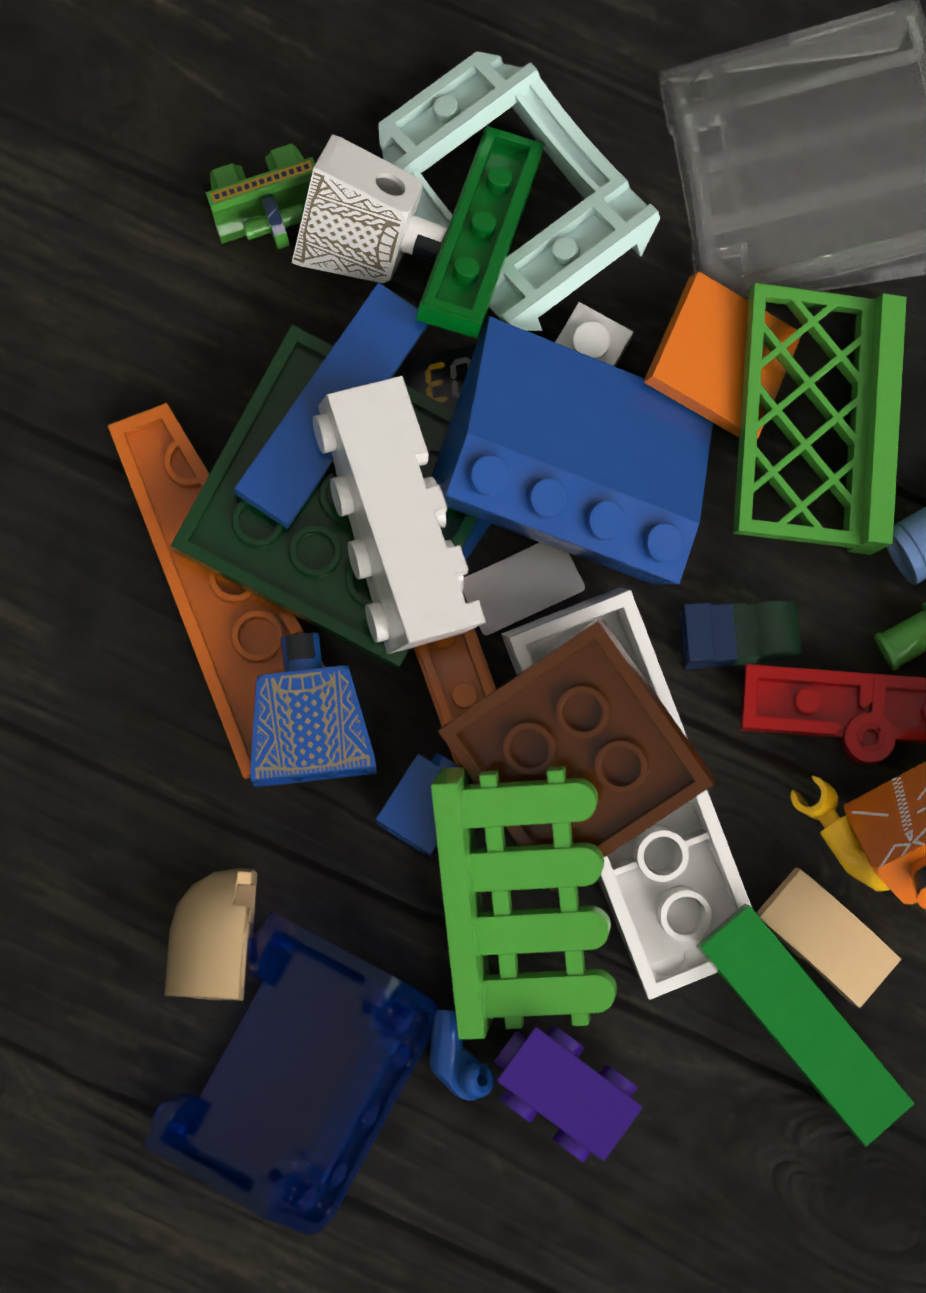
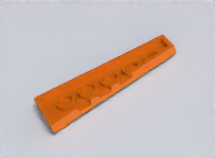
[107,403,325,779]

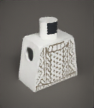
[292,134,448,283]

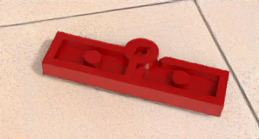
[740,664,926,765]

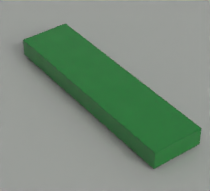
[416,126,545,339]
[696,904,915,1147]

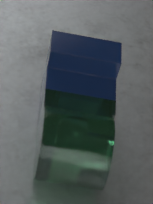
[679,601,802,671]

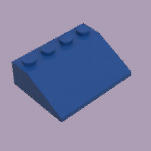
[432,316,713,585]

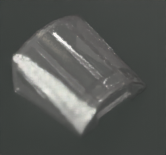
[658,0,926,300]

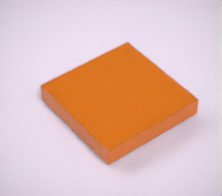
[644,271,801,439]

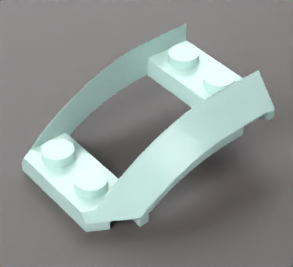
[378,51,660,331]

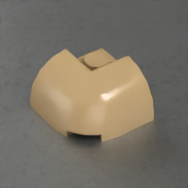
[164,868,258,1001]

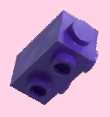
[493,1025,643,1163]

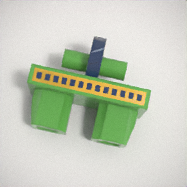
[205,144,315,250]

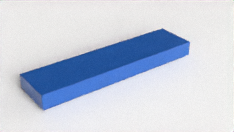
[234,282,429,529]

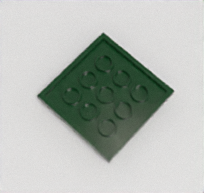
[170,325,478,670]

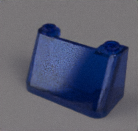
[143,911,437,1235]

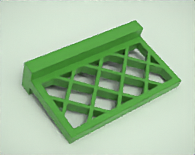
[733,283,907,555]

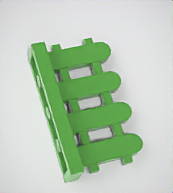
[431,766,617,1040]

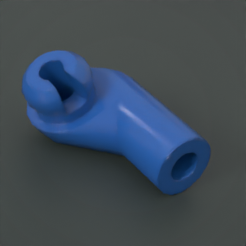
[429,1010,495,1101]

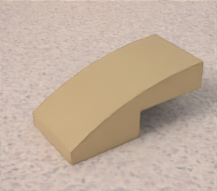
[756,867,901,1008]

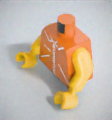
[791,761,926,910]

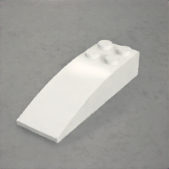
[501,587,752,1000]

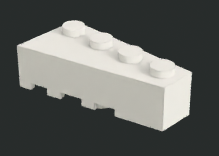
[313,376,486,655]

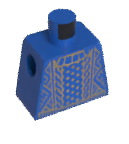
[250,633,377,788]

